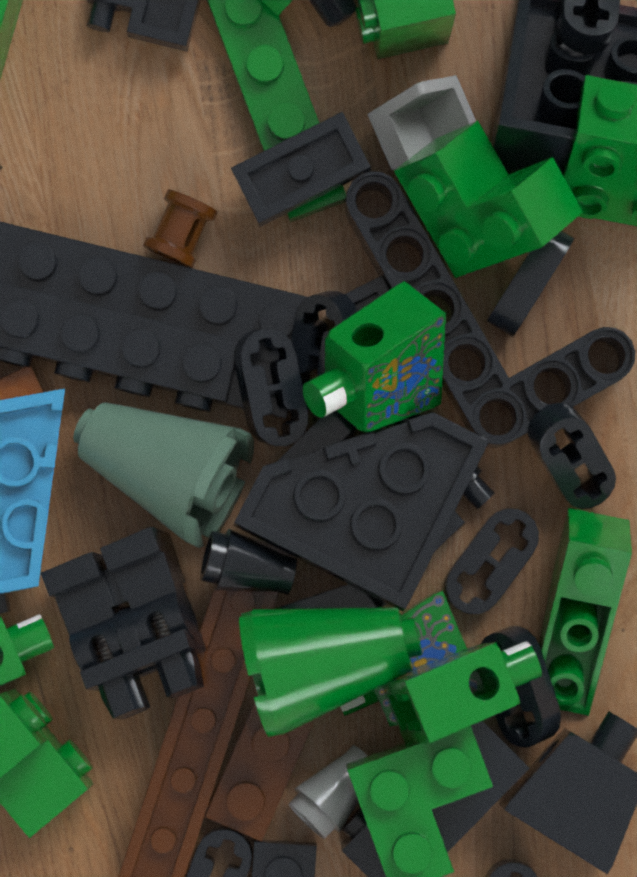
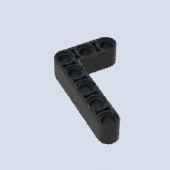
[345,171,636,448]

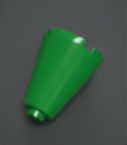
[239,608,423,737]

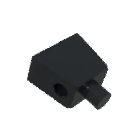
[500,711,637,875]

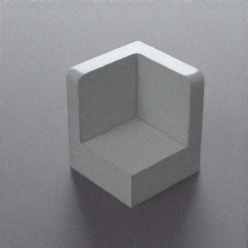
[367,75,476,170]

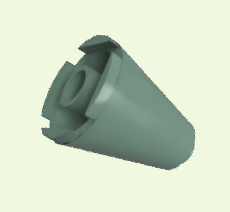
[73,402,254,548]

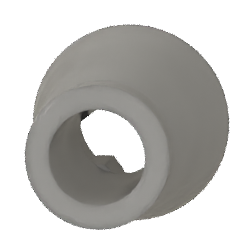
[288,745,367,839]

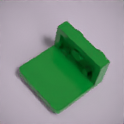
[563,75,637,226]

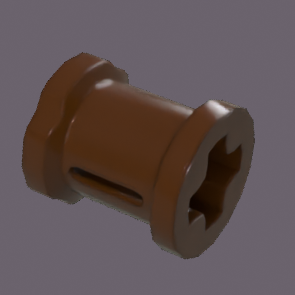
[143,189,218,268]

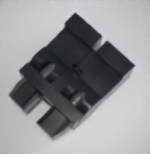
[41,527,207,720]

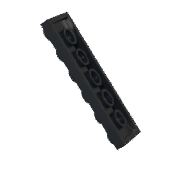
[0,221,307,420]

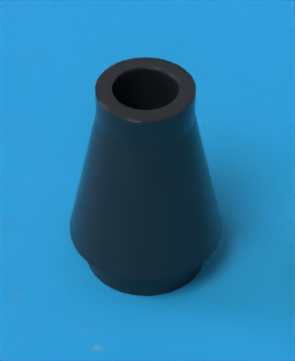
[200,529,297,595]

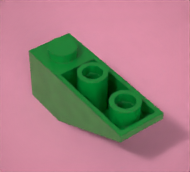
[539,508,632,716]

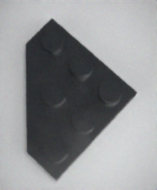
[234,412,489,612]

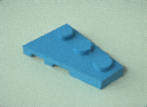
[0,389,65,594]

